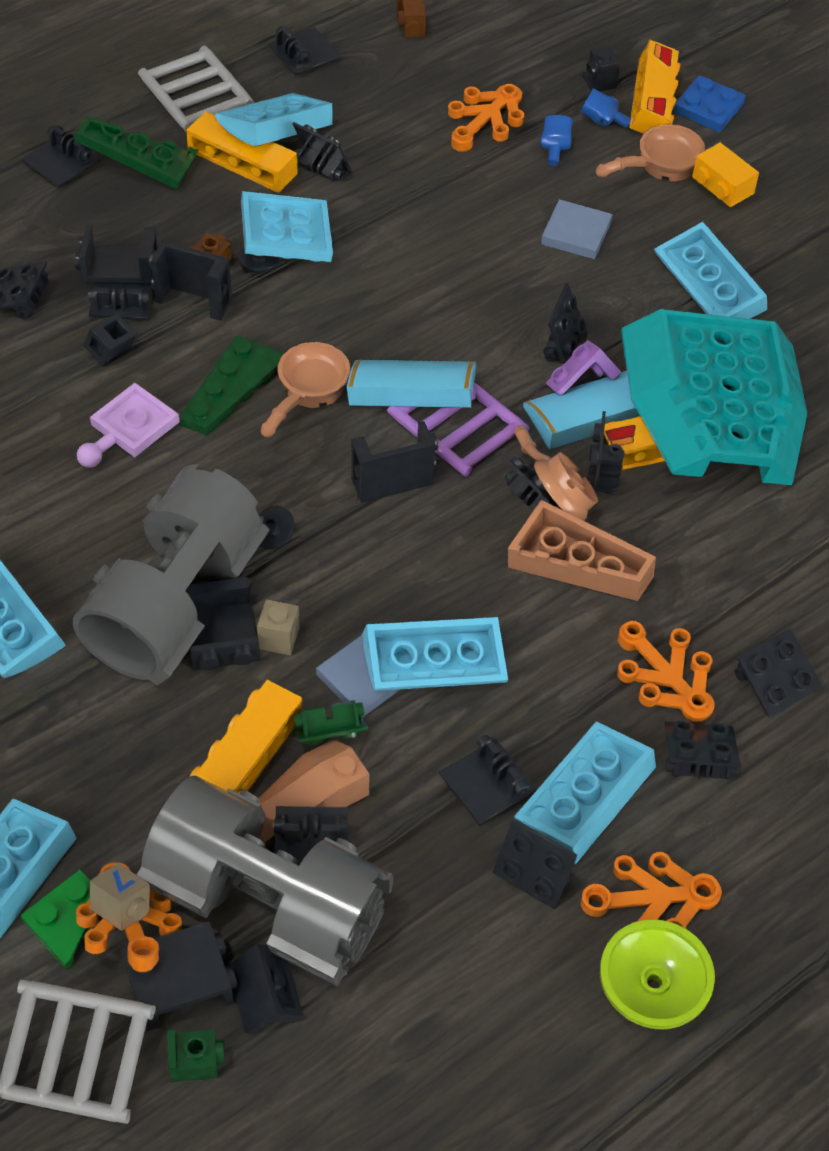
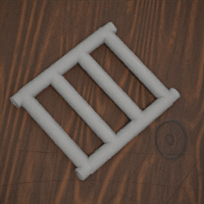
[138,45,254,132]
[0,979,156,1124]

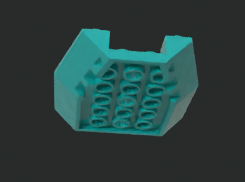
[621,309,807,485]

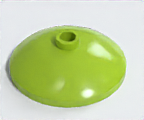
[600,919,715,1029]

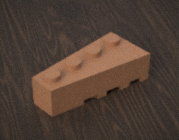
[508,500,656,601]

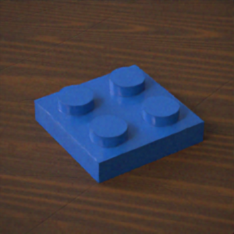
[673,75,746,133]

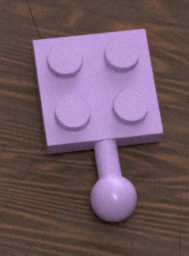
[77,383,179,468]

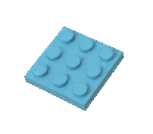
[241,191,333,262]

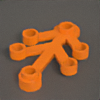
[448,84,524,152]
[617,621,715,722]
[581,852,722,929]
[76,862,182,972]

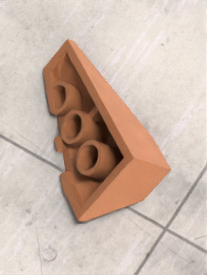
[259,739,369,849]

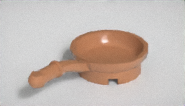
[595,124,705,182]
[261,342,351,437]
[514,425,598,521]

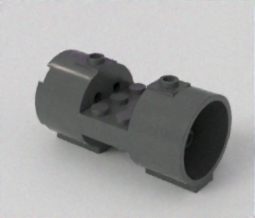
[72,464,270,686]
[137,775,394,986]

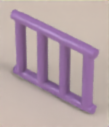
[387,382,529,477]

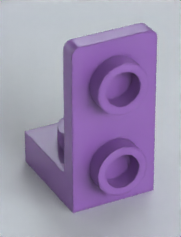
[546,340,621,396]

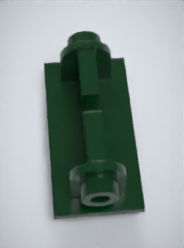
[293,700,368,745]

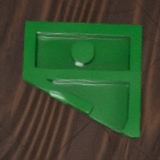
[20,869,90,970]

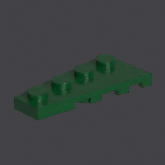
[74,116,199,189]
[179,335,285,436]

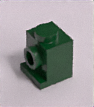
[167,1029,225,1083]

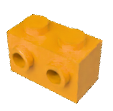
[692,142,759,207]

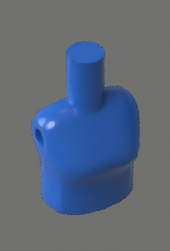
[580,88,631,129]
[540,115,573,166]

